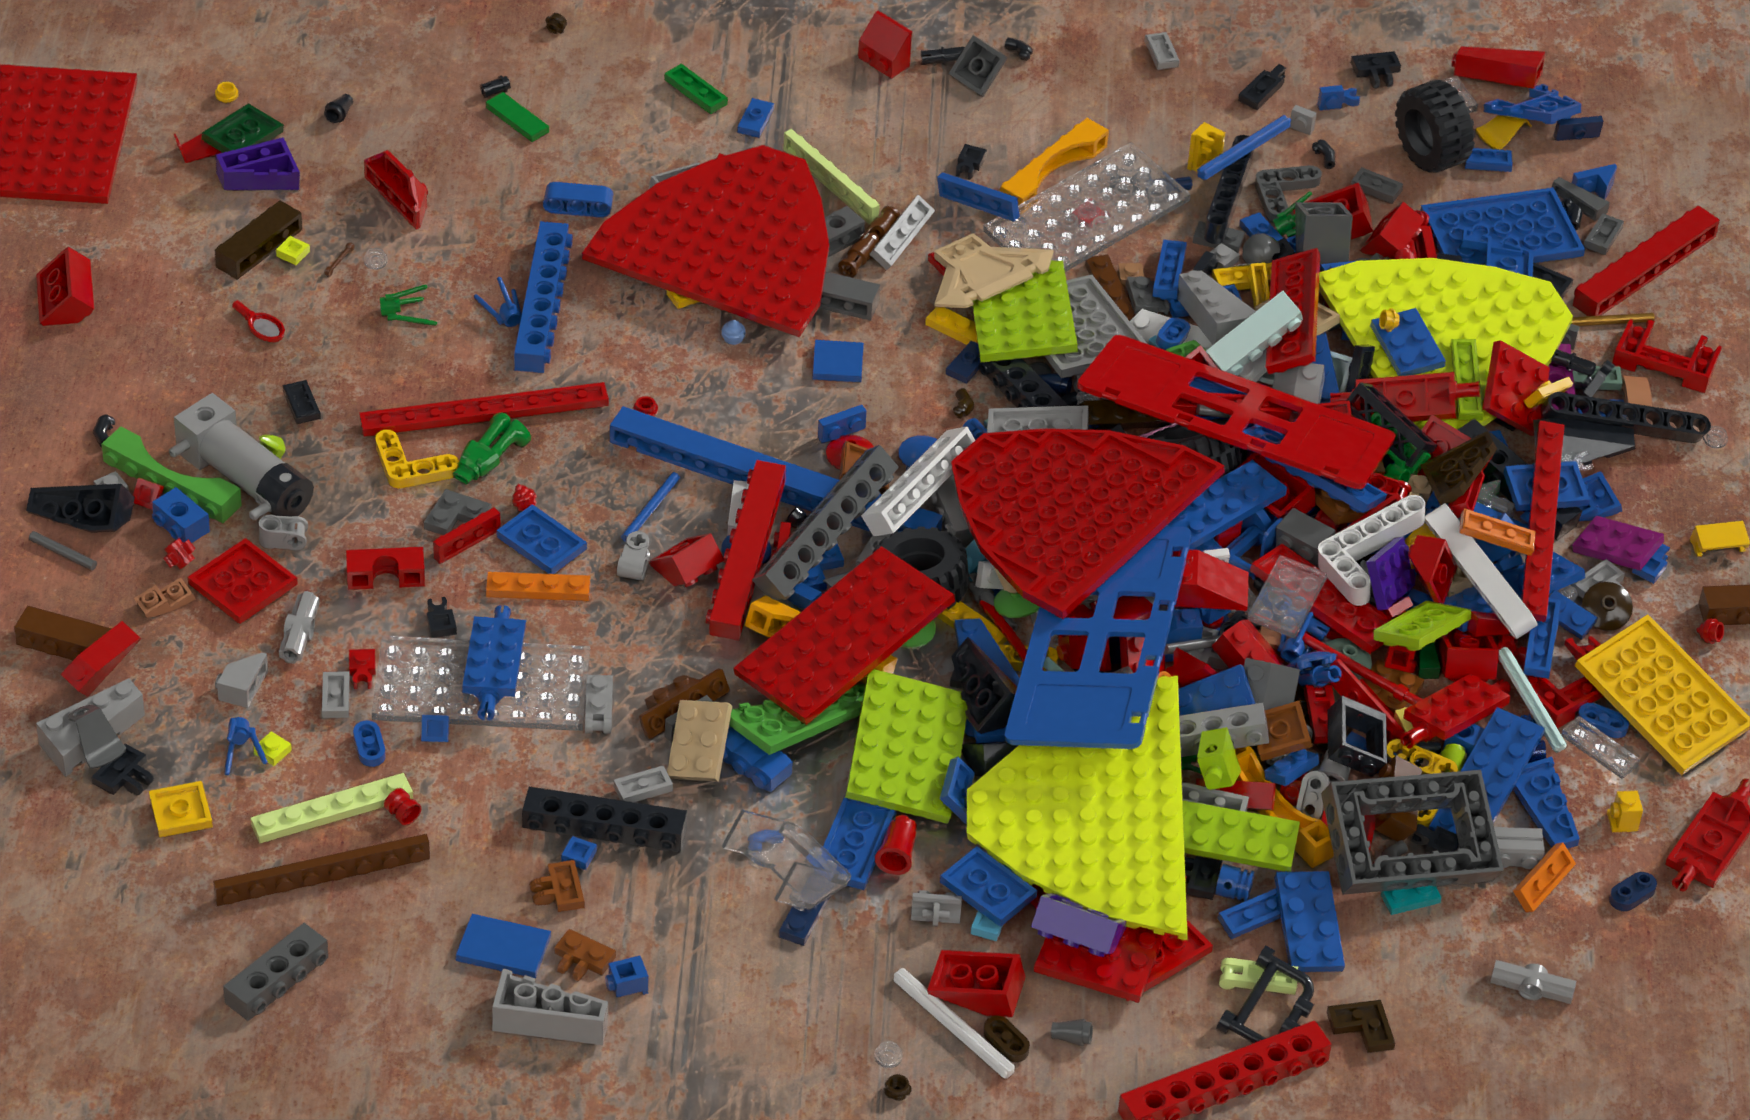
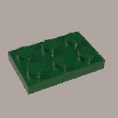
[201,103,284,153]

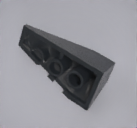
[1533,418,1636,466]
[26,484,135,533]
[951,637,1017,734]
[961,742,1019,777]

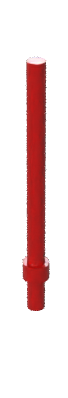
[1288,626,1423,705]

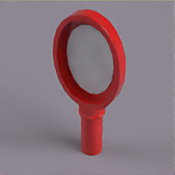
[232,300,285,342]

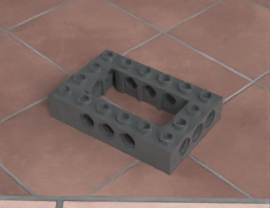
[1321,770,1504,895]

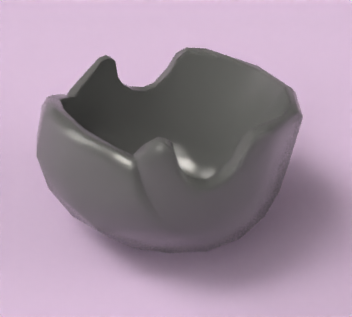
[1242,233,1280,264]

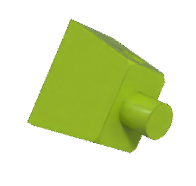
[1197,727,1241,790]

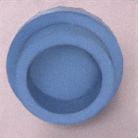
[721,320,746,345]

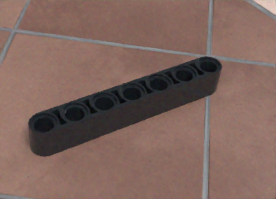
[1204,135,1254,244]
[1541,392,1711,443]

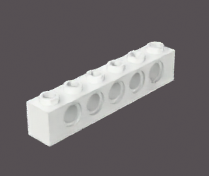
[861,426,975,536]

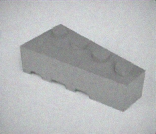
[1177,270,1256,345]
[36,678,145,777]
[492,968,608,1045]

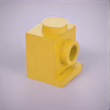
[1607,791,1643,833]

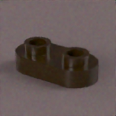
[983,1016,1030,1062]

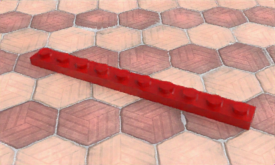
[359,382,609,437]
[1521,421,1564,622]

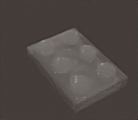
[1248,555,1327,638]

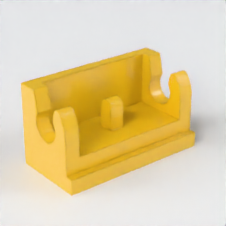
[1187,122,1226,172]
[1690,521,1750,557]

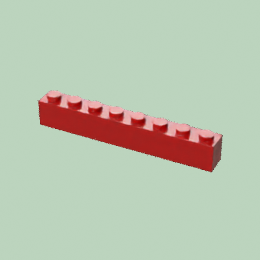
[1572,205,1720,316]
[706,460,786,641]

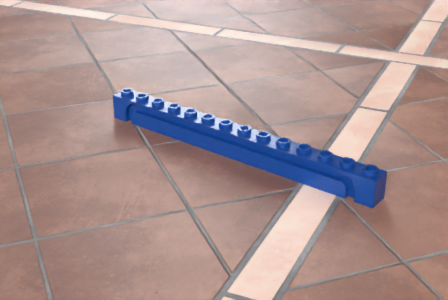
[610,406,943,533]

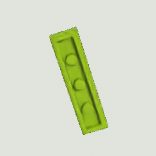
[1450,339,1484,420]

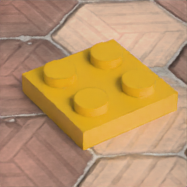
[149,781,213,838]

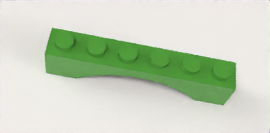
[102,426,242,523]

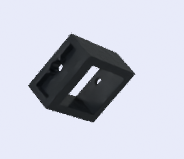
[1327,696,1387,777]

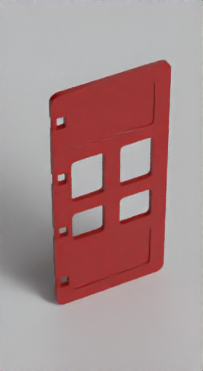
[1077,335,1396,489]

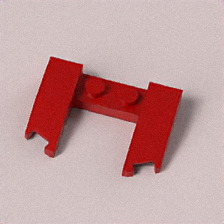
[1612,319,1722,393]
[1521,636,1604,729]

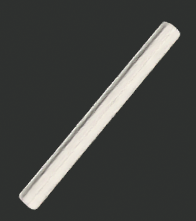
[893,968,1015,1079]

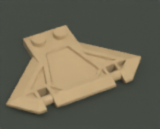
[934,233,1054,308]

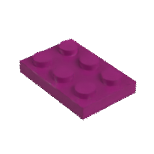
[1572,516,1664,571]

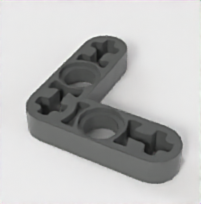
[1255,166,1322,223]

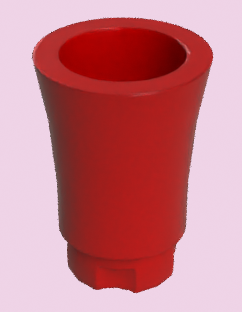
[875,815,917,875]

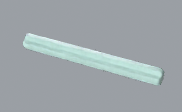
[1498,647,1567,753]

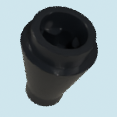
[324,94,353,123]

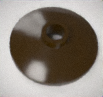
[1582,582,1633,631]

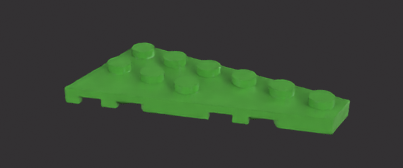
[729,684,865,755]

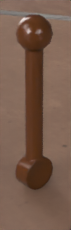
[324,242,355,277]

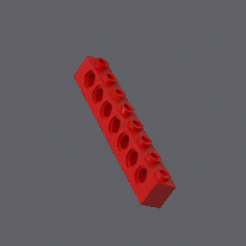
[1118,1020,1332,1120]

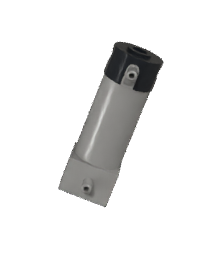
[169,393,314,520]

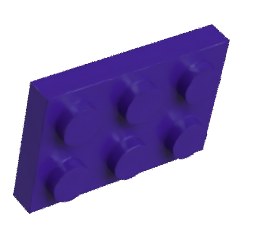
[1366,537,1416,610]

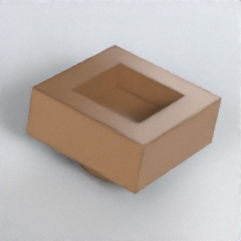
[1118,263,1144,286]

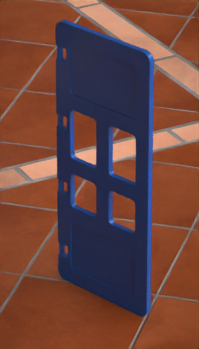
[1005,526,1192,749]

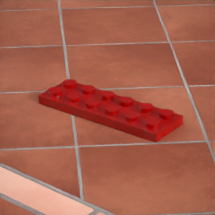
[1250,544,1393,654]

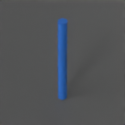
[621,472,680,542]

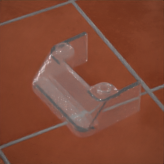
[722,809,852,911]

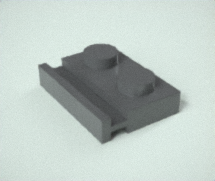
[1125,276,1170,315]

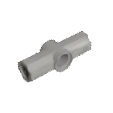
[279,591,320,664]
[1490,960,1577,1004]

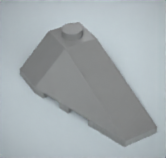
[1273,363,1325,421]

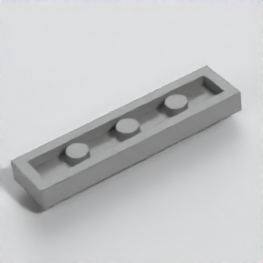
[870,195,935,270]

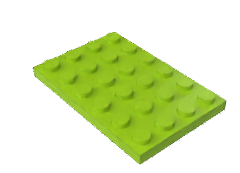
[972,260,1078,362]
[845,669,967,824]

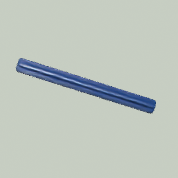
[1197,115,1291,180]

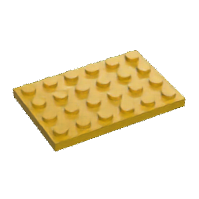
[1574,614,1750,776]

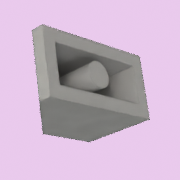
[215,653,268,708]

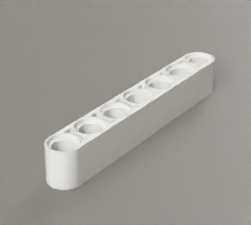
[1425,503,1538,639]

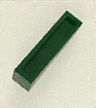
[1417,642,1441,679]

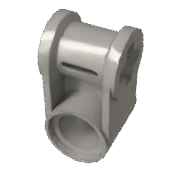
[259,515,308,550]
[617,531,650,581]

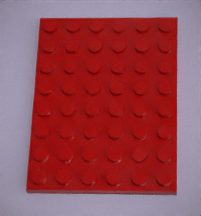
[0,64,137,204]

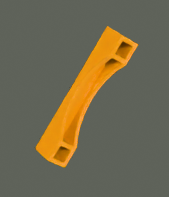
[999,118,1109,216]
[745,595,898,683]
[1234,746,1334,868]

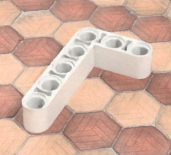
[1318,495,1425,606]

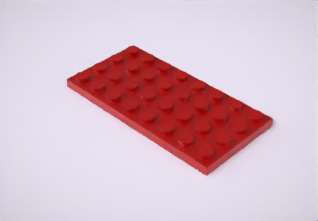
[733,546,955,725]

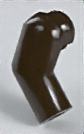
[953,388,974,419]

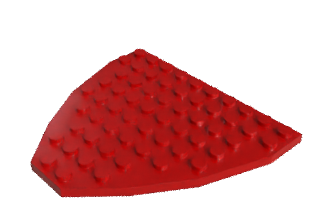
[582,145,829,338]
[951,428,1225,619]

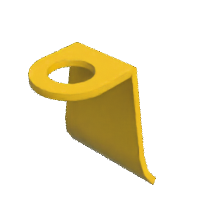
[1475,115,1532,150]

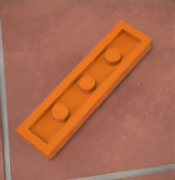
[486,572,590,601]

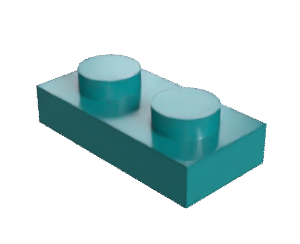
[1381,886,1442,915]

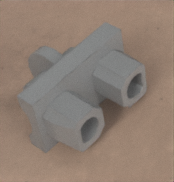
[911,890,962,926]

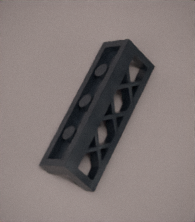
[1346,382,1438,468]

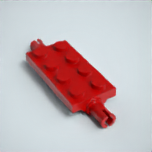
[1330,372,1480,422]
[1400,674,1511,748]
[1665,778,1750,892]

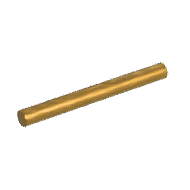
[1571,313,1655,326]

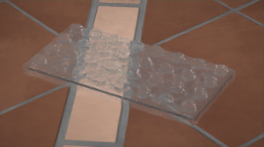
[984,142,1190,272]
[371,635,590,731]

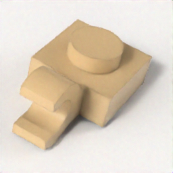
[1408,474,1433,501]

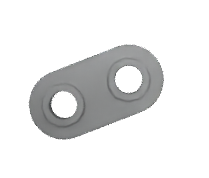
[1296,770,1330,819]

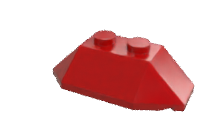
[364,150,428,230]

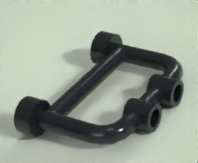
[1216,945,1315,1043]

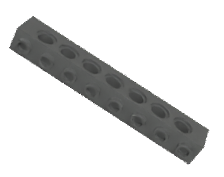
[752,445,899,601]

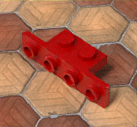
[1329,658,1405,744]

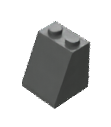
[1295,202,1353,265]

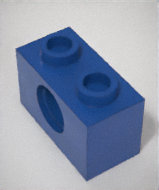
[152,487,210,543]

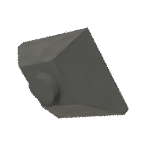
[949,35,1008,97]

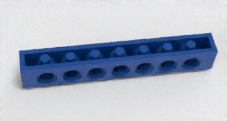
[514,221,573,373]

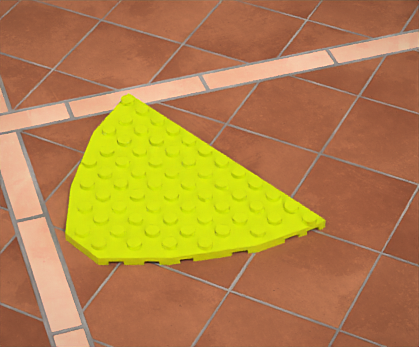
[967,676,1188,940]

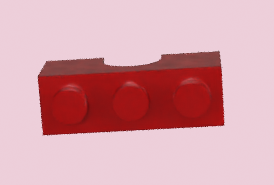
[346,547,425,590]

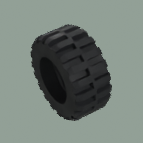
[1395,80,1475,173]
[1147,419,1243,475]
[872,527,969,610]

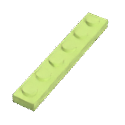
[783,129,880,225]
[251,773,413,843]

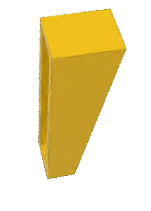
[1247,263,1270,309]

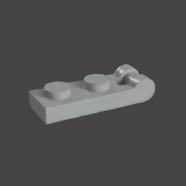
[585,675,613,734]

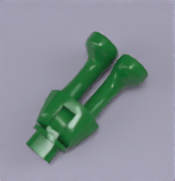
[453,412,531,484]

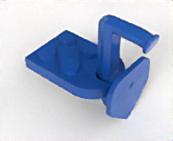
[1217,479,1284,580]

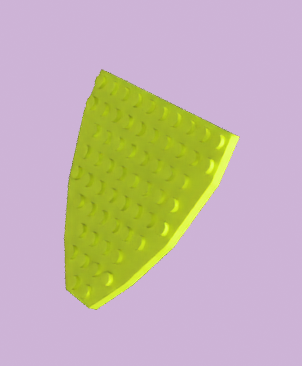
[1319,258,1573,430]

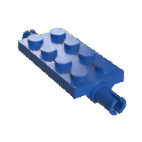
[462,605,526,720]

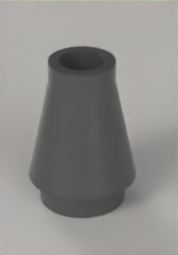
[1051,1019,1093,1046]

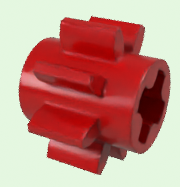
[163,538,196,570]

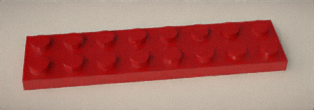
[1265,248,1320,374]

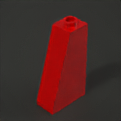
[1451,46,1545,89]

